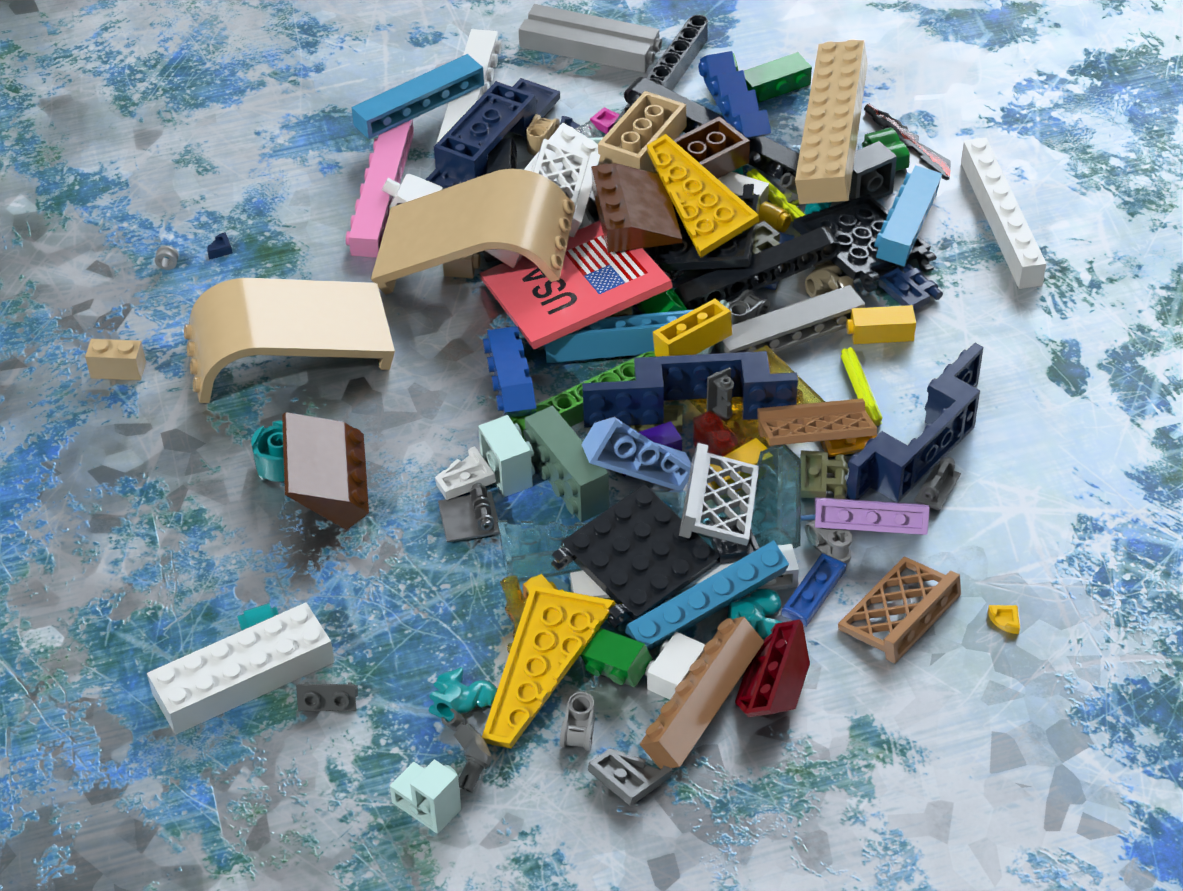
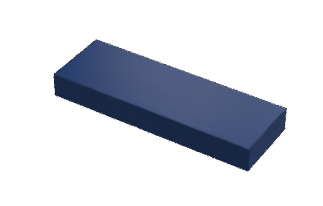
[781,553,847,627]

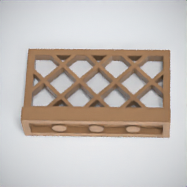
[757,398,877,446]
[838,556,961,664]

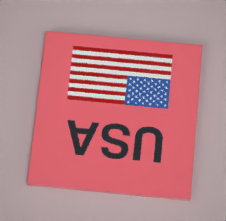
[480,221,673,349]

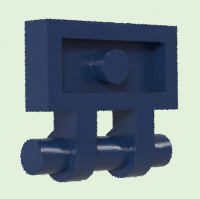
[878,264,943,311]

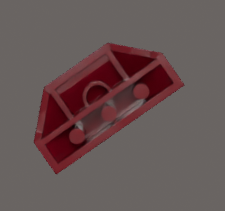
[735,619,810,718]

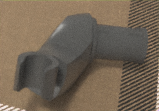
[780,173,800,205]
[442,709,492,793]

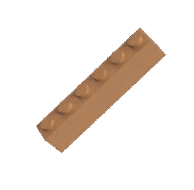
[640,617,764,769]

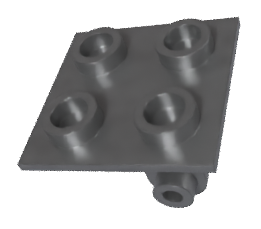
[438,483,501,543]

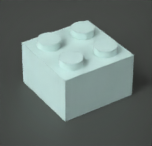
[478,415,535,498]

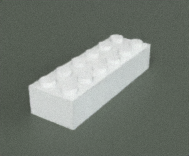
[147,603,335,735]

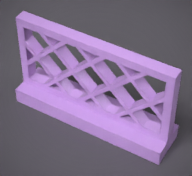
[815,497,929,535]

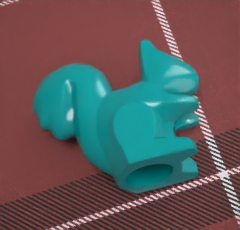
[727,588,782,640]
[429,667,497,722]

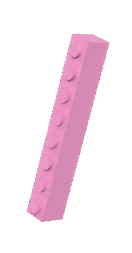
[346,119,414,258]

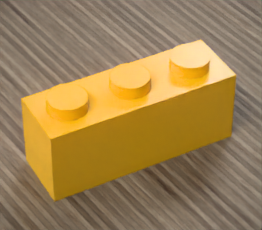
[653,299,732,357]

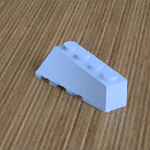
[581,417,691,492]

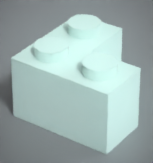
[390,759,462,834]

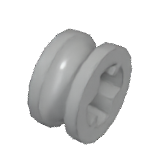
[155,246,179,270]

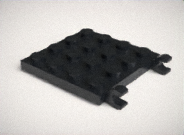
[651,184,761,272]
[792,194,937,292]
[551,484,720,628]

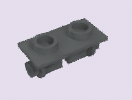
[706,367,734,421]
[914,457,961,511]
[296,682,358,711]

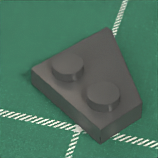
[588,748,672,806]

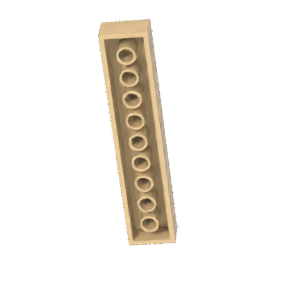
[795,39,868,204]

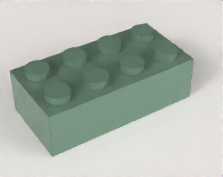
[523,405,609,522]

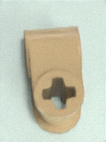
[526,114,560,155]

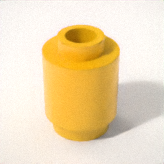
[757,201,792,232]

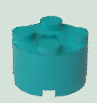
[251,421,284,482]

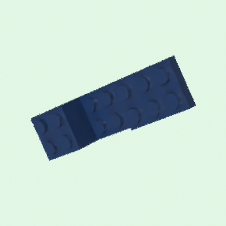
[425,78,560,189]
[846,343,984,503]
[582,351,798,428]

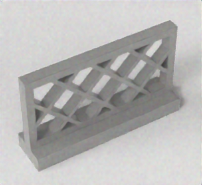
[679,443,759,546]

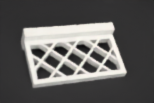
[533,139,600,237]

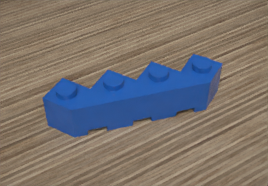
[698,51,771,139]
[483,326,537,418]

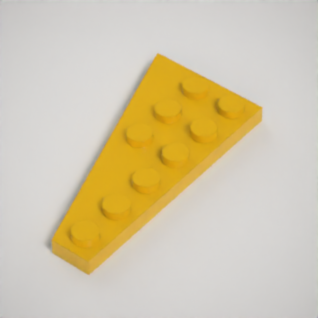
[647,134,759,258]
[482,585,615,749]

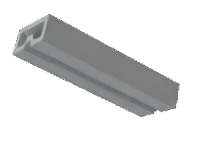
[519,4,662,73]

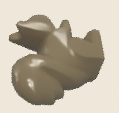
[805,260,854,298]

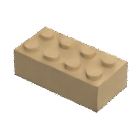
[598,91,687,171]

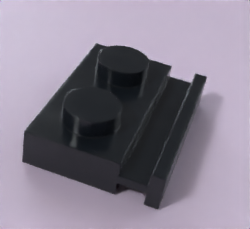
[705,514,759,564]

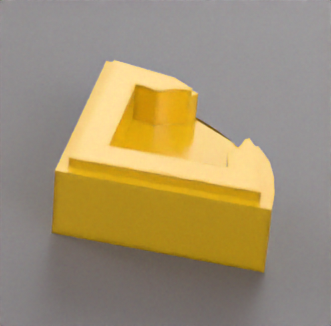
[988,605,1020,634]

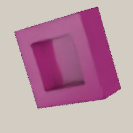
[590,107,620,134]

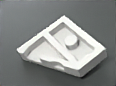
[435,446,496,500]

